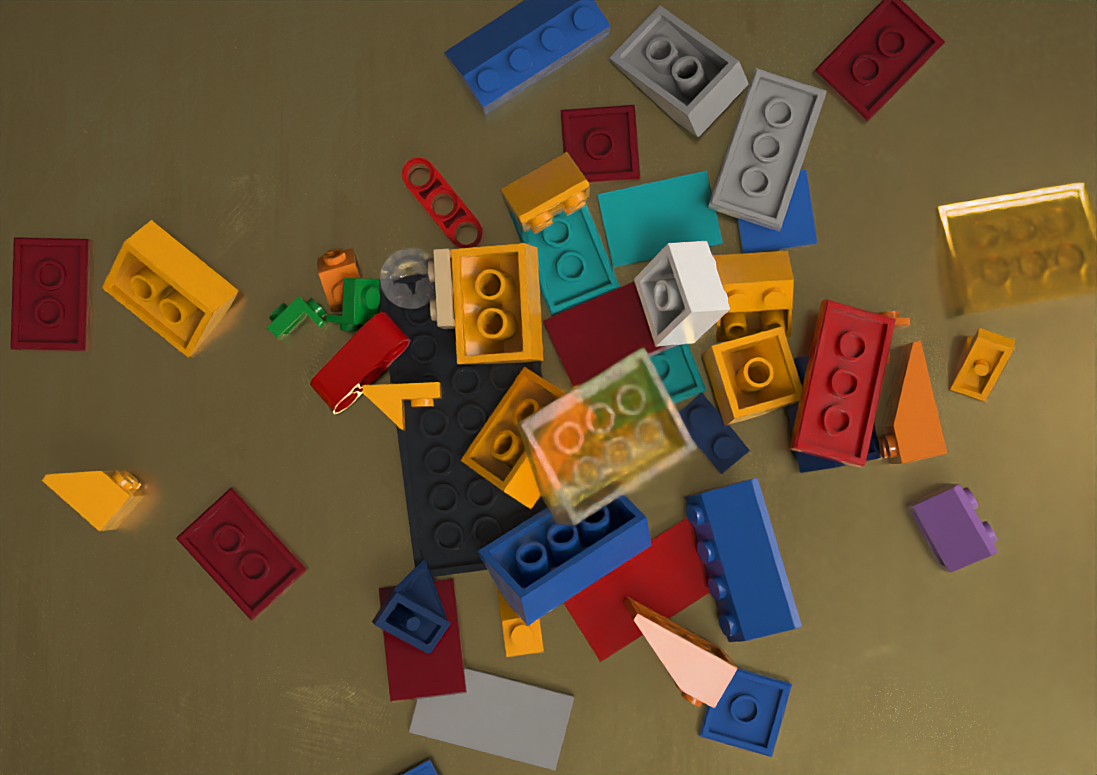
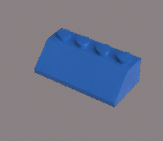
[444,0,611,115]
[478,473,651,626]
[685,478,802,642]

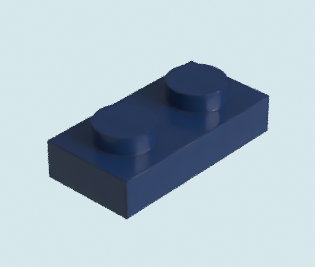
[673,393,750,475]

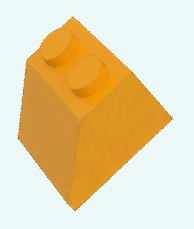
[702,326,802,426]
[42,470,145,531]

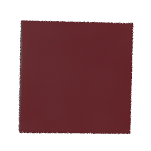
[560,105,640,184]

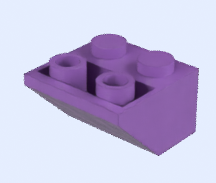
[906,484,998,573]

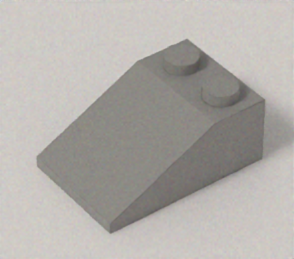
[609,5,749,137]

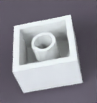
[634,241,730,347]

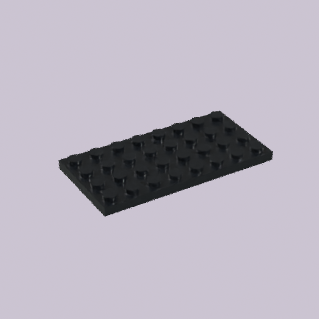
[379,273,559,577]

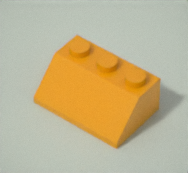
[102,220,239,358]
[451,243,544,364]
[460,367,595,509]

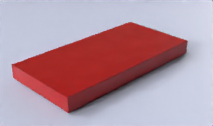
[789,299,896,468]
[563,517,710,662]

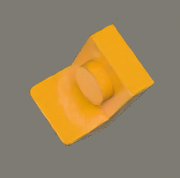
[950,328,1015,402]
[363,382,442,431]
[497,587,544,657]

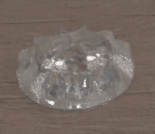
[380,248,436,309]

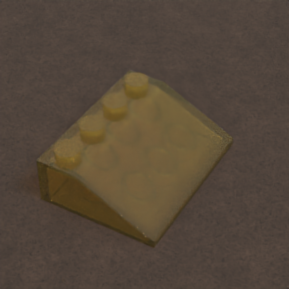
[937,182,1097,317]
[517,347,697,525]

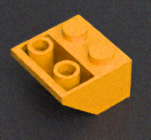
[501,152,590,234]
[713,251,794,342]

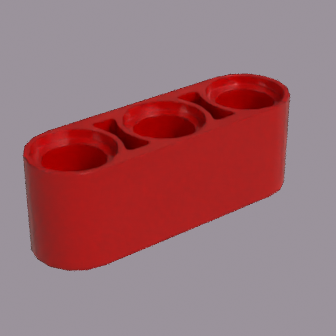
[402,157,484,249]
[310,311,410,414]

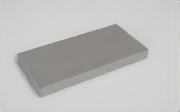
[708,68,827,232]
[409,667,574,771]

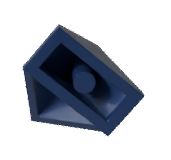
[372,559,451,655]

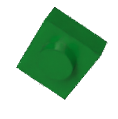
[326,278,380,331]
[266,296,329,341]

